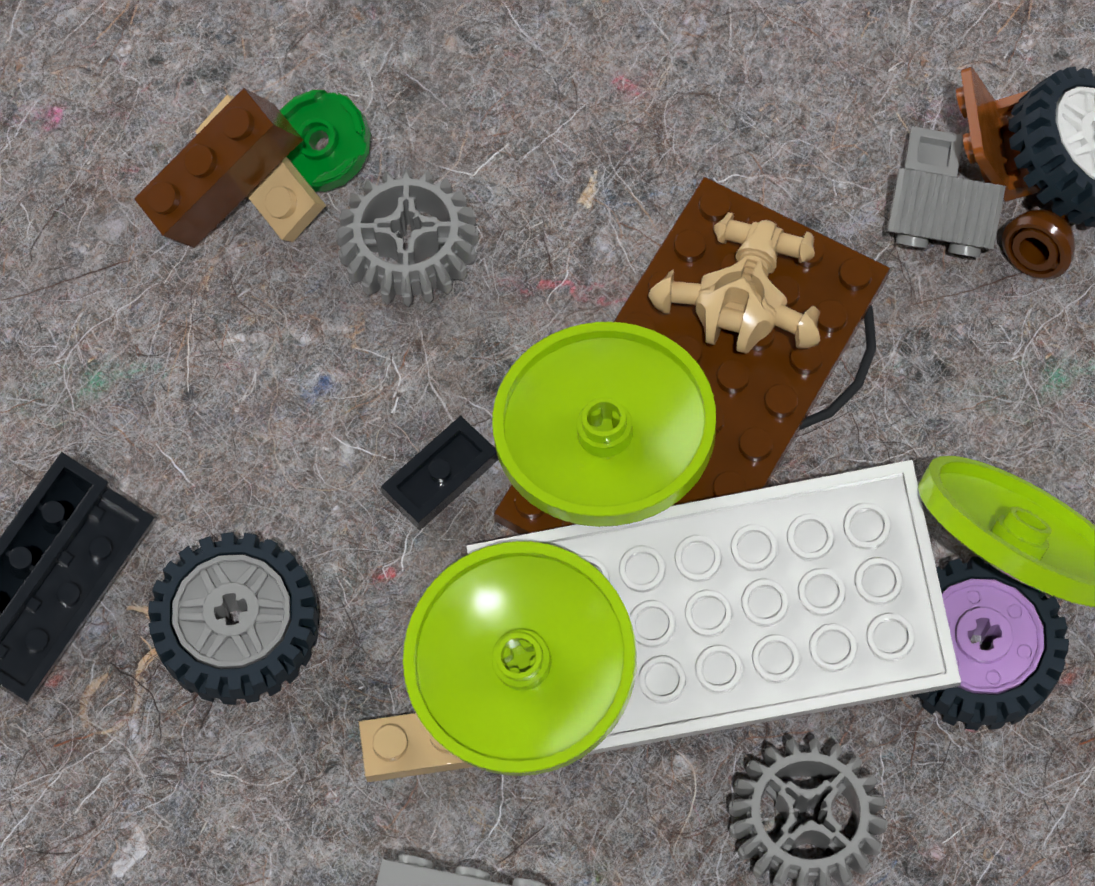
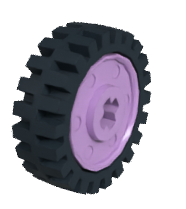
[911,556,1069,730]

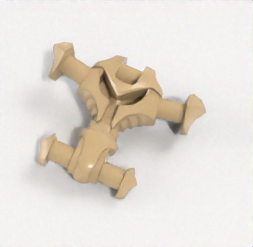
[648,212,820,354]

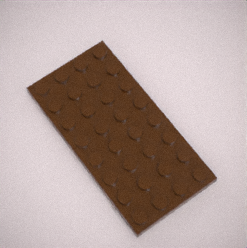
[494,177,890,535]

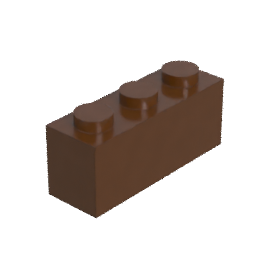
[134,88,303,248]

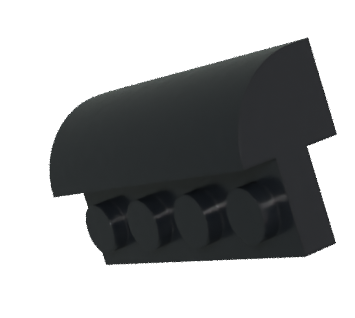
[0,452,155,706]

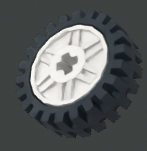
[1008,67,1095,227]

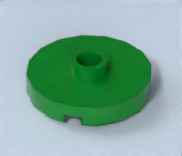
[279,90,371,192]

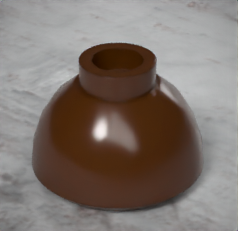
[1002,209,1075,279]

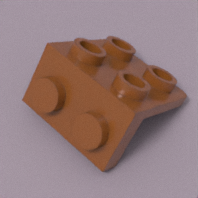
[956,67,1040,202]

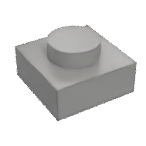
[904,126,963,177]

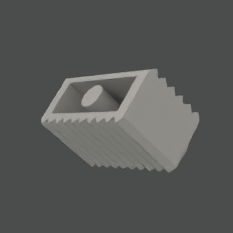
[887,168,1006,258]

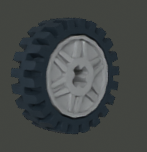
[148,532,319,705]

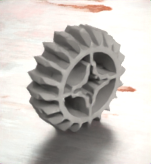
[336,167,479,308]
[728,738,888,886]

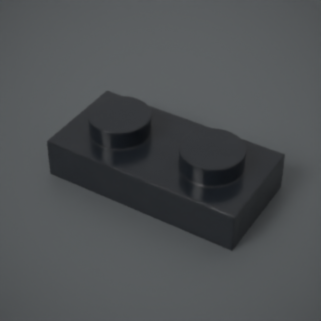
[381,415,499,531]

